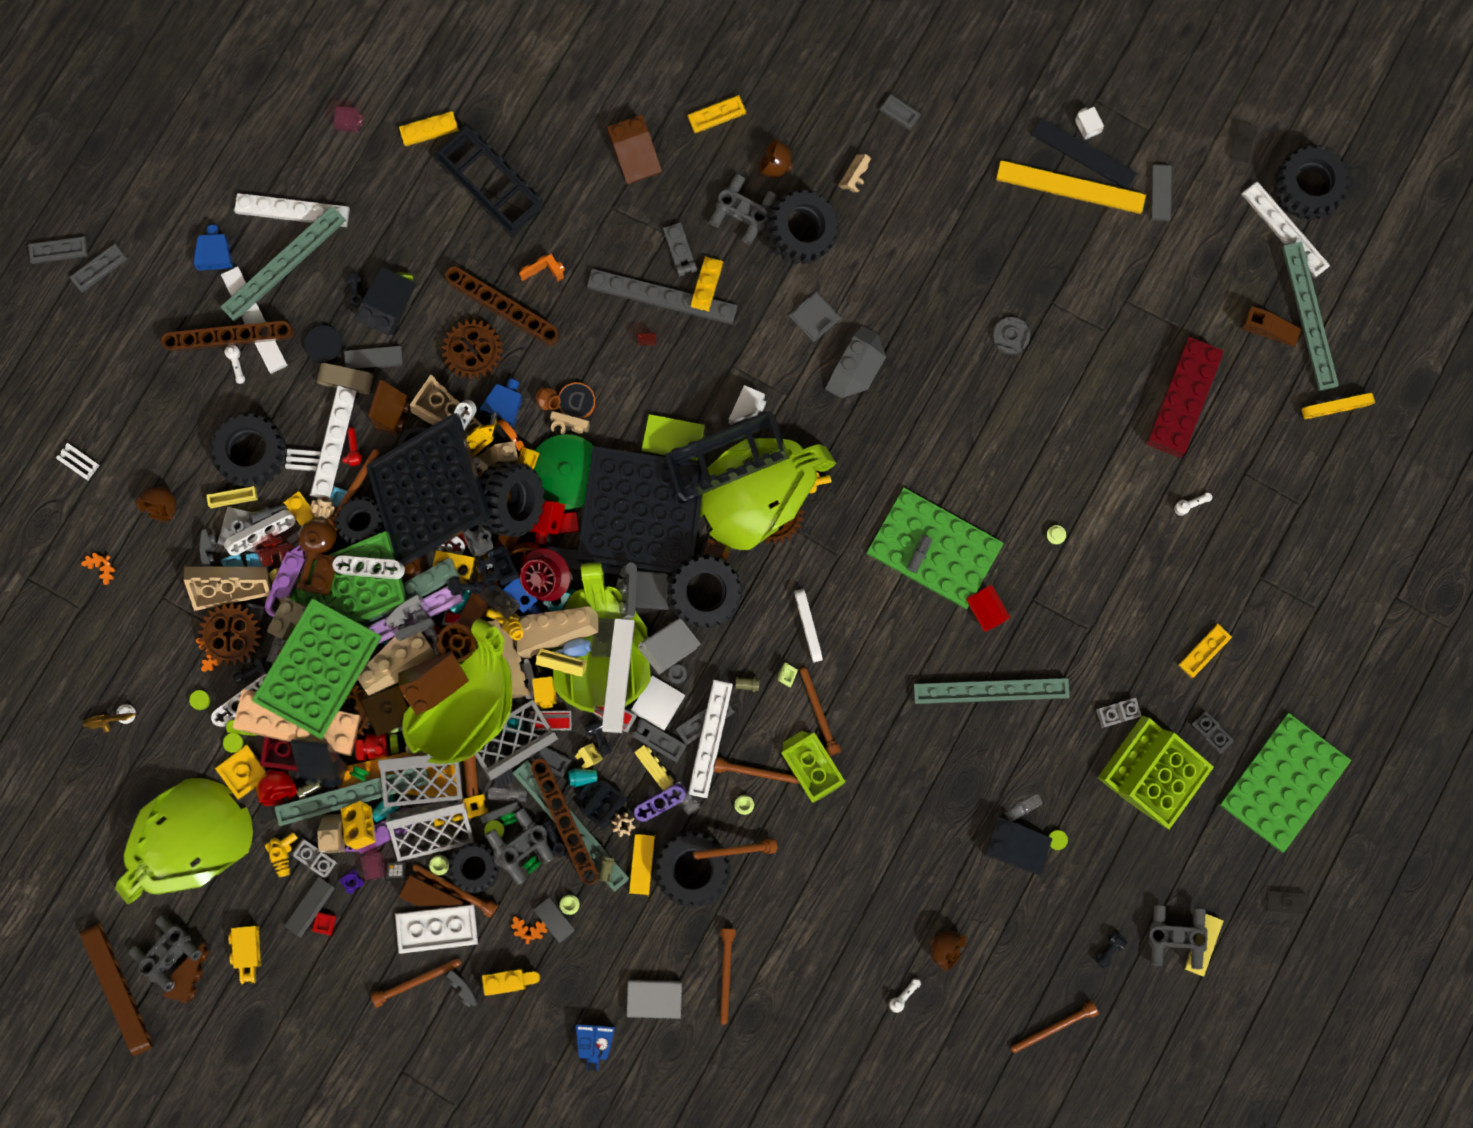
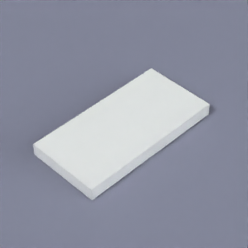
[395,905,478,954]

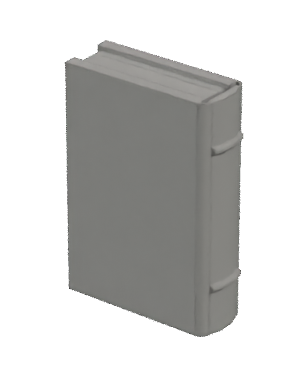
[638,618,701,674]
[627,979,682,1019]

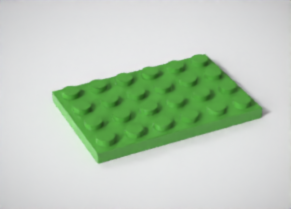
[866,488,1004,610]
[291,531,407,624]
[252,599,382,740]
[1220,713,1352,853]

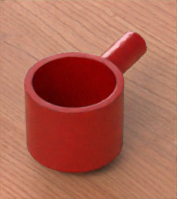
[363,733,390,759]

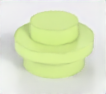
[1047,525,1066,544]
[735,795,754,815]
[429,855,449,875]
[560,895,580,915]

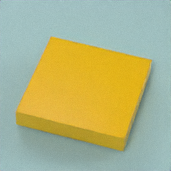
[215,745,267,800]

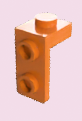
[519,254,565,281]

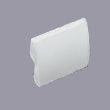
[631,676,685,731]

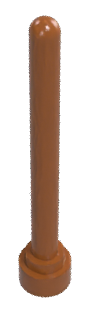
[325,449,380,531]
[800,667,842,756]
[714,757,800,784]
[693,838,777,859]
[412,864,498,918]
[720,929,736,1025]
[370,959,462,1008]
[1010,1000,1099,1053]

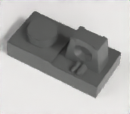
[394,609,436,641]

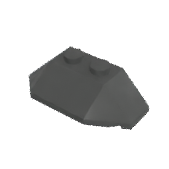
[825,325,886,399]

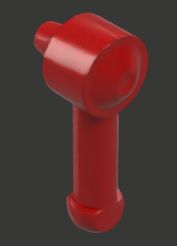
[342,427,362,466]

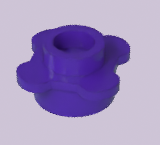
[340,870,364,894]

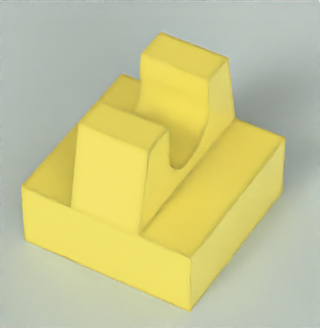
[575,743,603,769]

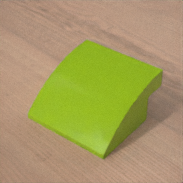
[1098,716,1214,829]

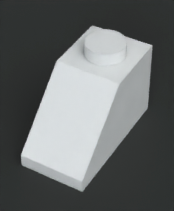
[729,385,767,425]

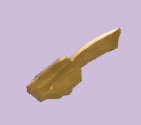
[83,713,136,733]

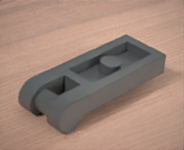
[663,223,697,277]
[619,563,637,620]
[630,719,687,763]

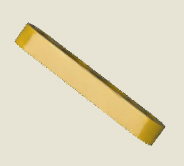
[1302,393,1375,419]

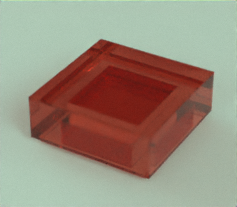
[637,333,657,346]

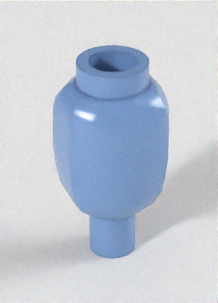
[555,638,592,658]

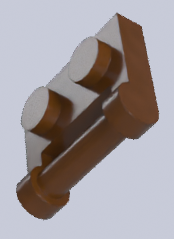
[296,551,336,596]

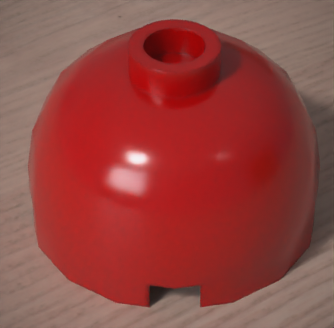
[256,769,297,806]

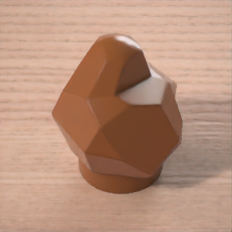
[534,387,561,410]

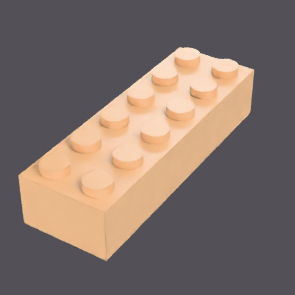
[233,689,360,756]

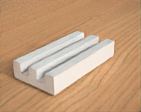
[56,443,100,481]
[285,449,321,471]

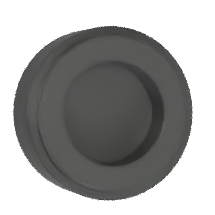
[668,664,687,684]

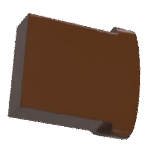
[703,539,731,562]

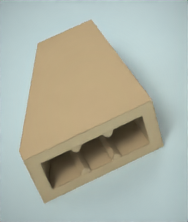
[475,442,518,472]
[318,813,346,853]

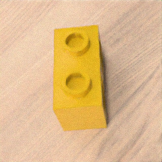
[433,550,476,583]
[532,677,557,709]
[341,801,376,850]

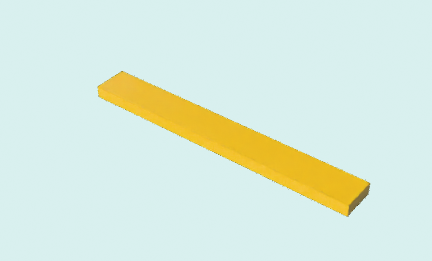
[996,161,1146,214]

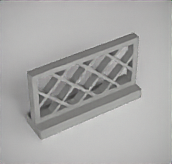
[475,700,558,781]
[378,755,463,807]
[386,797,474,862]

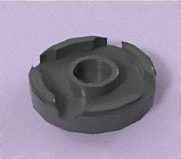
[992,317,1030,355]

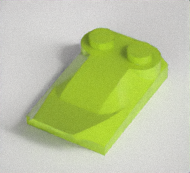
[781,731,845,803]

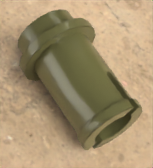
[736,677,760,692]
[297,783,322,800]
[598,857,616,882]

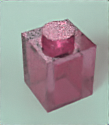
[334,106,363,132]
[360,850,387,881]

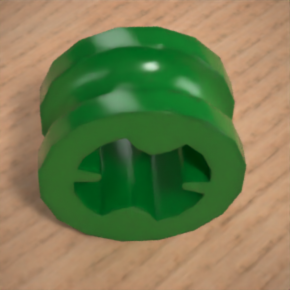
[349,765,369,781]
[500,811,518,827]
[522,856,542,874]

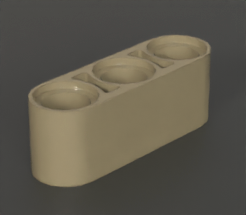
[316,363,374,394]

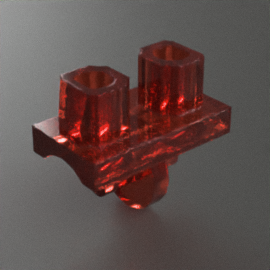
[255,533,293,567]

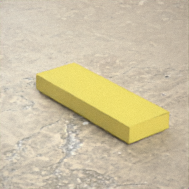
[1184,914,1223,976]

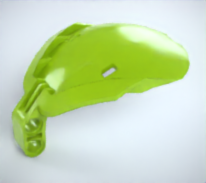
[699,438,836,550]
[552,562,651,713]
[402,619,513,764]
[115,778,253,905]

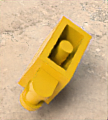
[229,926,261,984]
[482,969,540,996]

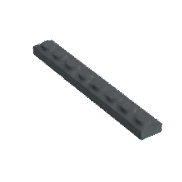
[587,269,737,325]

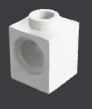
[1075,107,1104,140]

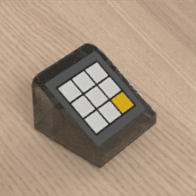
[385,861,407,881]

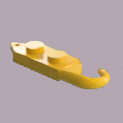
[466,424,495,457]

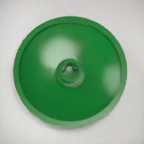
[534,434,594,510]

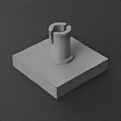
[218,507,258,553]

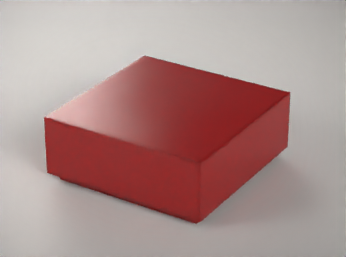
[559,512,579,534]
[355,740,367,762]
[312,912,337,936]

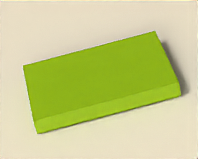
[642,414,705,462]

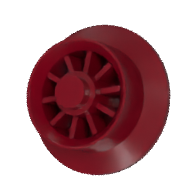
[520,548,571,601]

